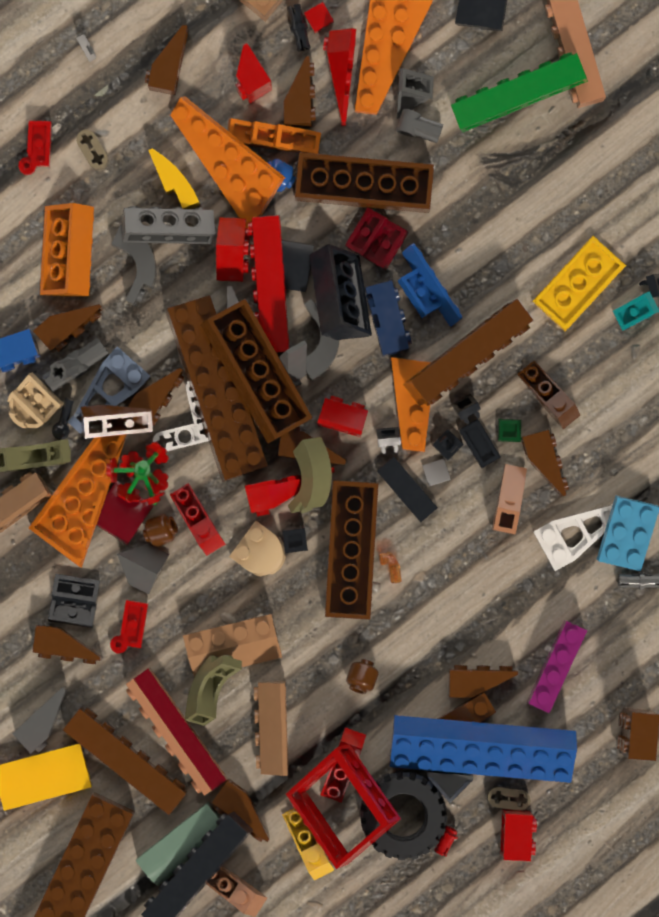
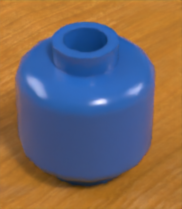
[267,158,296,192]

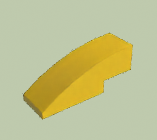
[149,148,200,209]

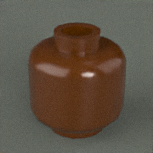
[143,514,178,547]
[346,659,379,694]

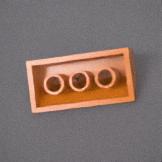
[40,203,94,297]

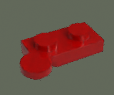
[18,120,52,175]
[110,600,149,654]

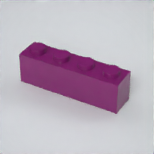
[527,620,587,713]

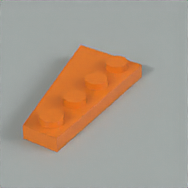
[391,357,431,452]

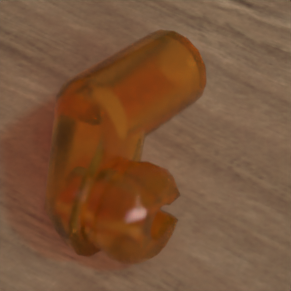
[379,551,402,584]

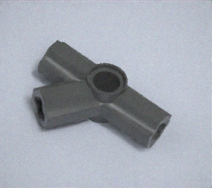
[42,338,109,392]

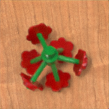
[106,442,169,505]

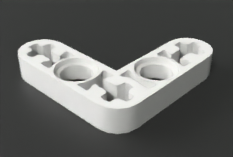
[153,381,208,451]

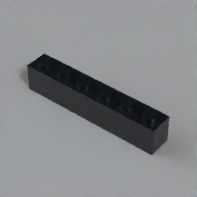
[141,811,253,917]

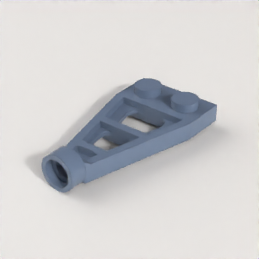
[67,346,151,434]

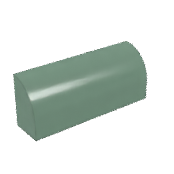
[135,802,220,886]

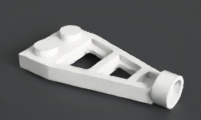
[533,504,613,571]

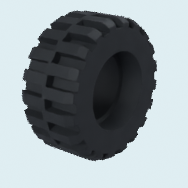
[360,770,447,861]

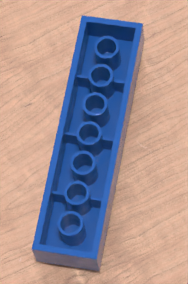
[390,715,577,783]

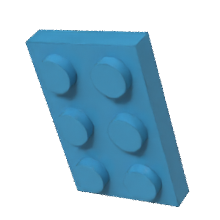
[597,495,659,571]

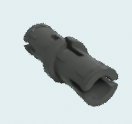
[618,572,659,590]

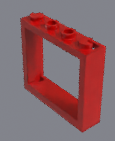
[286,744,401,869]

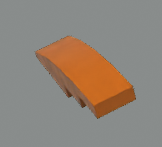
[227,118,321,154]

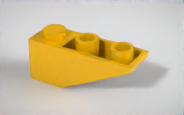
[282,808,334,881]

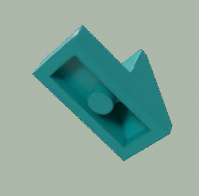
[613,291,659,331]

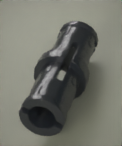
[287,4,311,52]

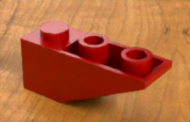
[170,483,226,556]
[320,727,366,803]

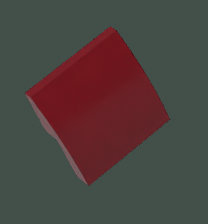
[345,208,409,271]
[96,481,154,545]

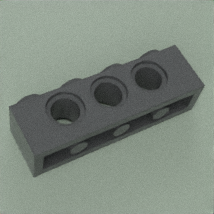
[121,206,215,244]

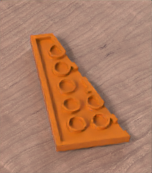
[355,0,433,115]
[170,96,285,228]
[29,434,127,568]

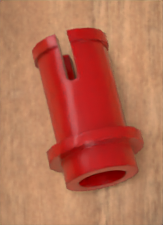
[434,826,458,857]

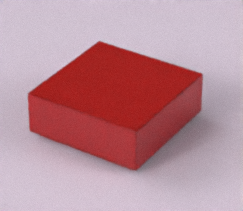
[304,2,334,33]

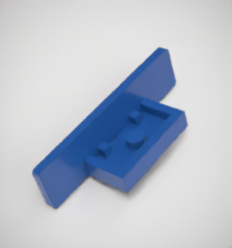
[398,243,463,327]

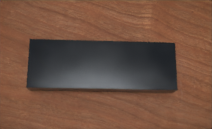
[377,457,438,523]

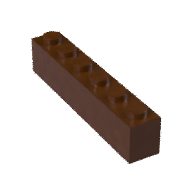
[63,707,187,815]

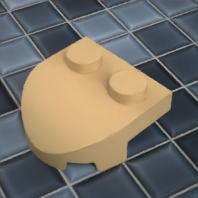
[8,372,64,428]
[229,521,286,577]

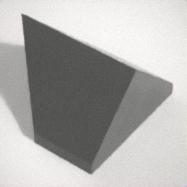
[397,68,434,119]
[117,544,170,594]
[427,770,473,804]

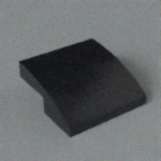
[455,0,508,31]
[282,240,314,292]
[48,574,100,628]

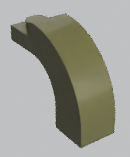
[288,437,332,513]
[0,439,71,472]
[185,655,242,726]

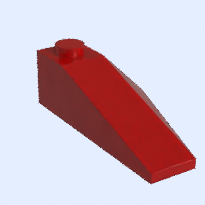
[323,28,356,127]
[245,467,335,517]

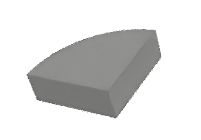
[76,35,97,62]

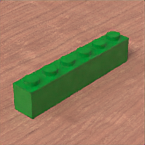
[451,52,588,132]

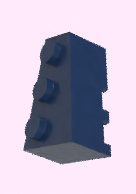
[365,280,412,357]

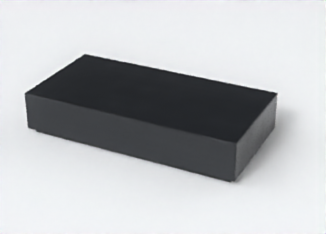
[458,419,501,469]

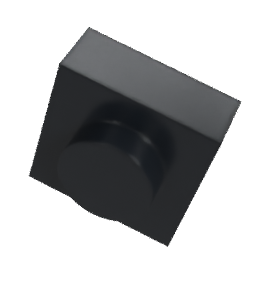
[283,528,308,553]

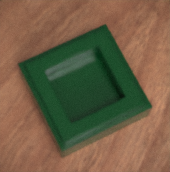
[498,419,521,442]

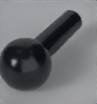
[52,398,74,440]

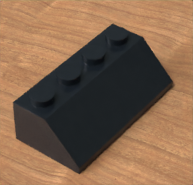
[310,244,372,340]

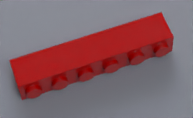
[248,215,290,352]

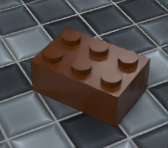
[616,708,659,761]

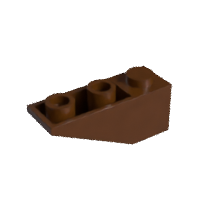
[284,56,316,127]
[33,304,103,353]
[517,360,581,429]
[128,368,185,426]
[521,430,569,497]
[33,625,103,664]
[448,665,518,698]
[212,778,270,842]

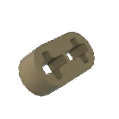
[76,130,109,170]
[487,786,531,810]

